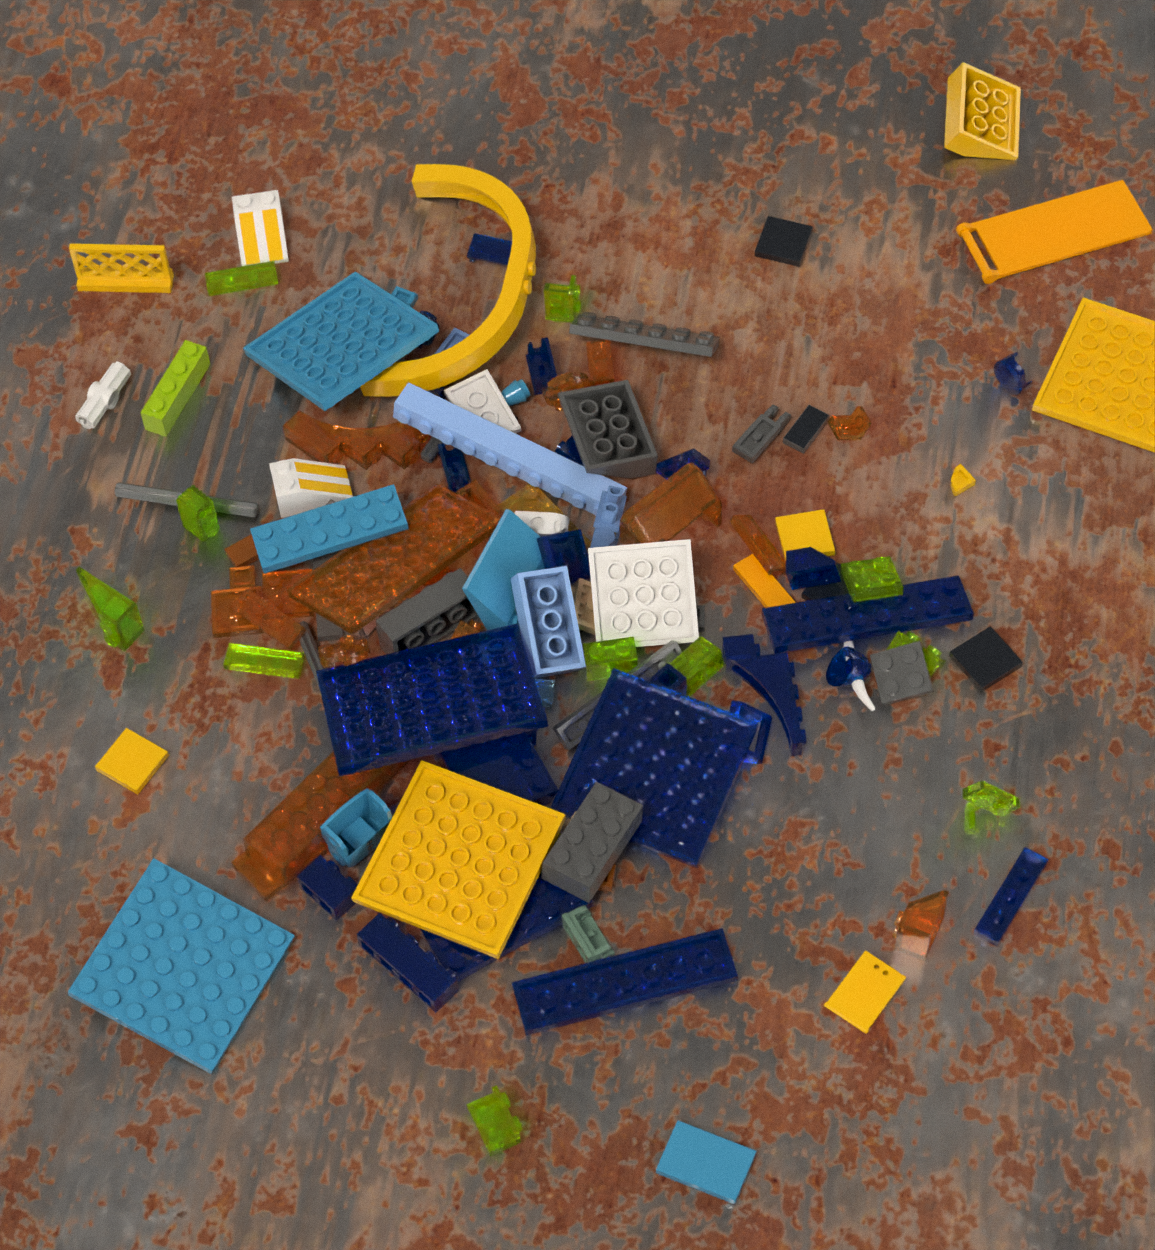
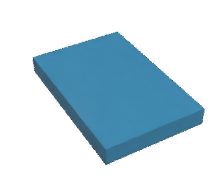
[656,1120,756,1204]

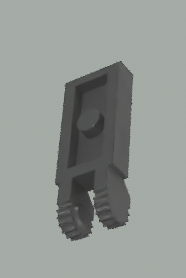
[732,404,791,463]

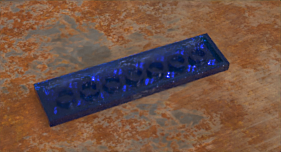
[762,575,974,654]
[512,928,738,1036]

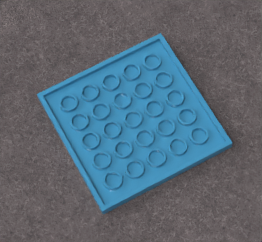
[243,271,439,411]
[68,858,295,1074]

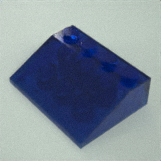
[434,702,558,806]

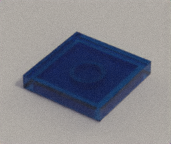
[537,529,591,583]

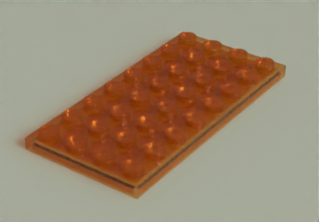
[287,483,501,635]

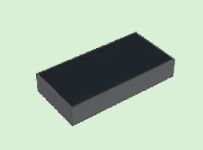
[783,405,830,454]

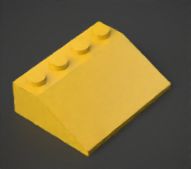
[944,62,1021,160]

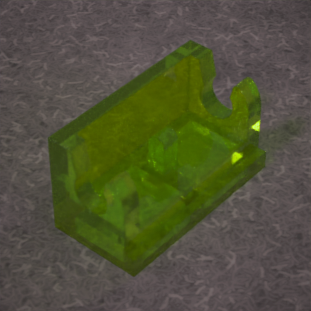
[665,636,724,697]

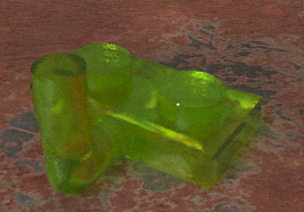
[963,780,1020,834]

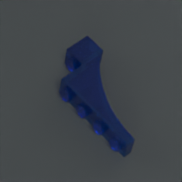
[722,634,807,756]

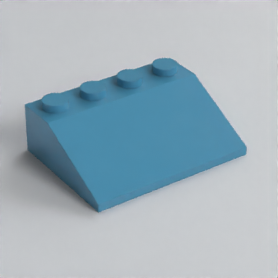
[462,509,558,640]

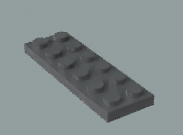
[569,312,720,357]

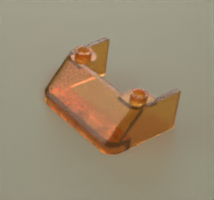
[620,462,722,545]

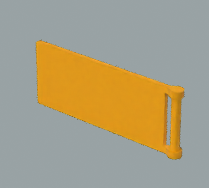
[956,180,1153,284]

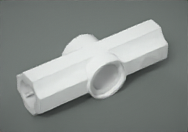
[75,361,131,430]

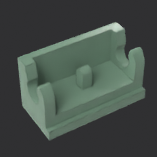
[562,906,615,969]

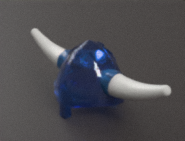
[826,630,875,711]

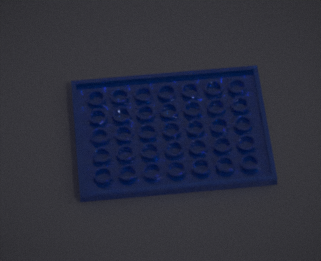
[316,624,549,777]

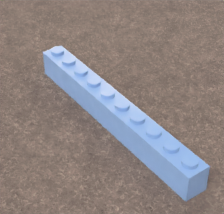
[393,382,627,516]

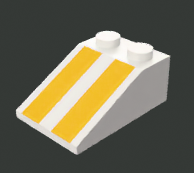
[232,190,289,268]
[269,458,353,518]

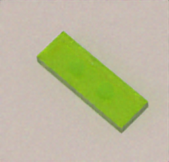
[205,261,279,296]
[223,643,305,679]

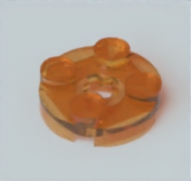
[542,372,591,411]
[318,635,371,668]

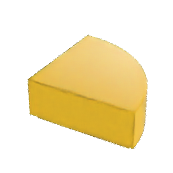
[950,463,976,497]

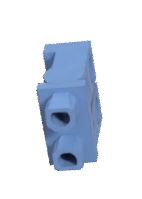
[588,485,627,558]

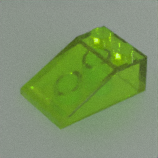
[76,567,145,652]

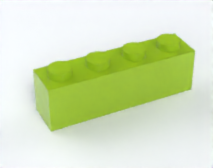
[140,340,211,437]

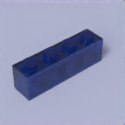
[356,912,459,1013]

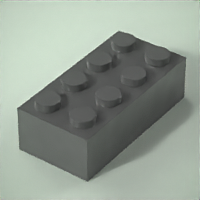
[375,568,479,667]
[542,782,643,903]

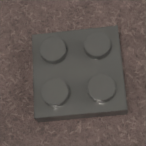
[870,641,934,706]

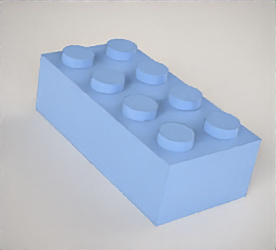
[511,566,586,679]

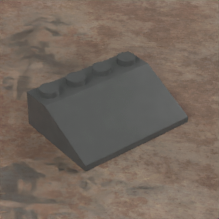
[558,380,658,478]

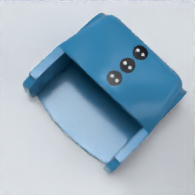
[320,788,392,867]

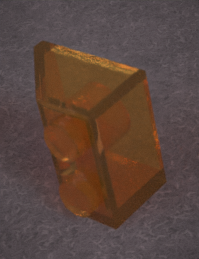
[893,890,949,961]

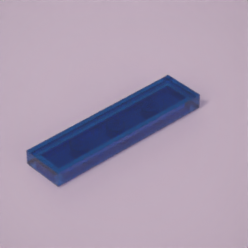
[973,847,1049,947]

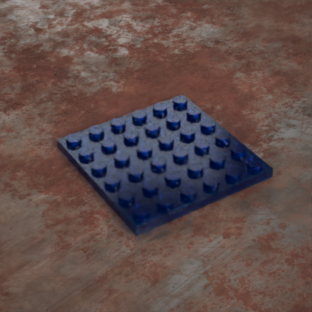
[550,668,759,868]

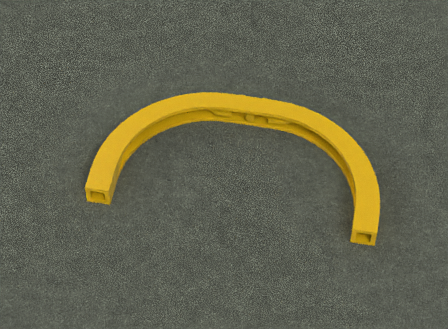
[360,164,536,397]

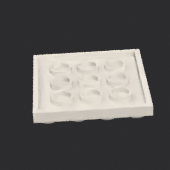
[588,539,699,650]

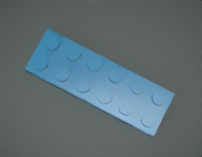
[250,484,409,574]

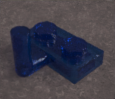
[656,448,710,484]

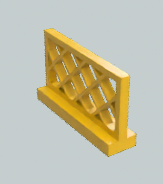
[69,244,174,293]

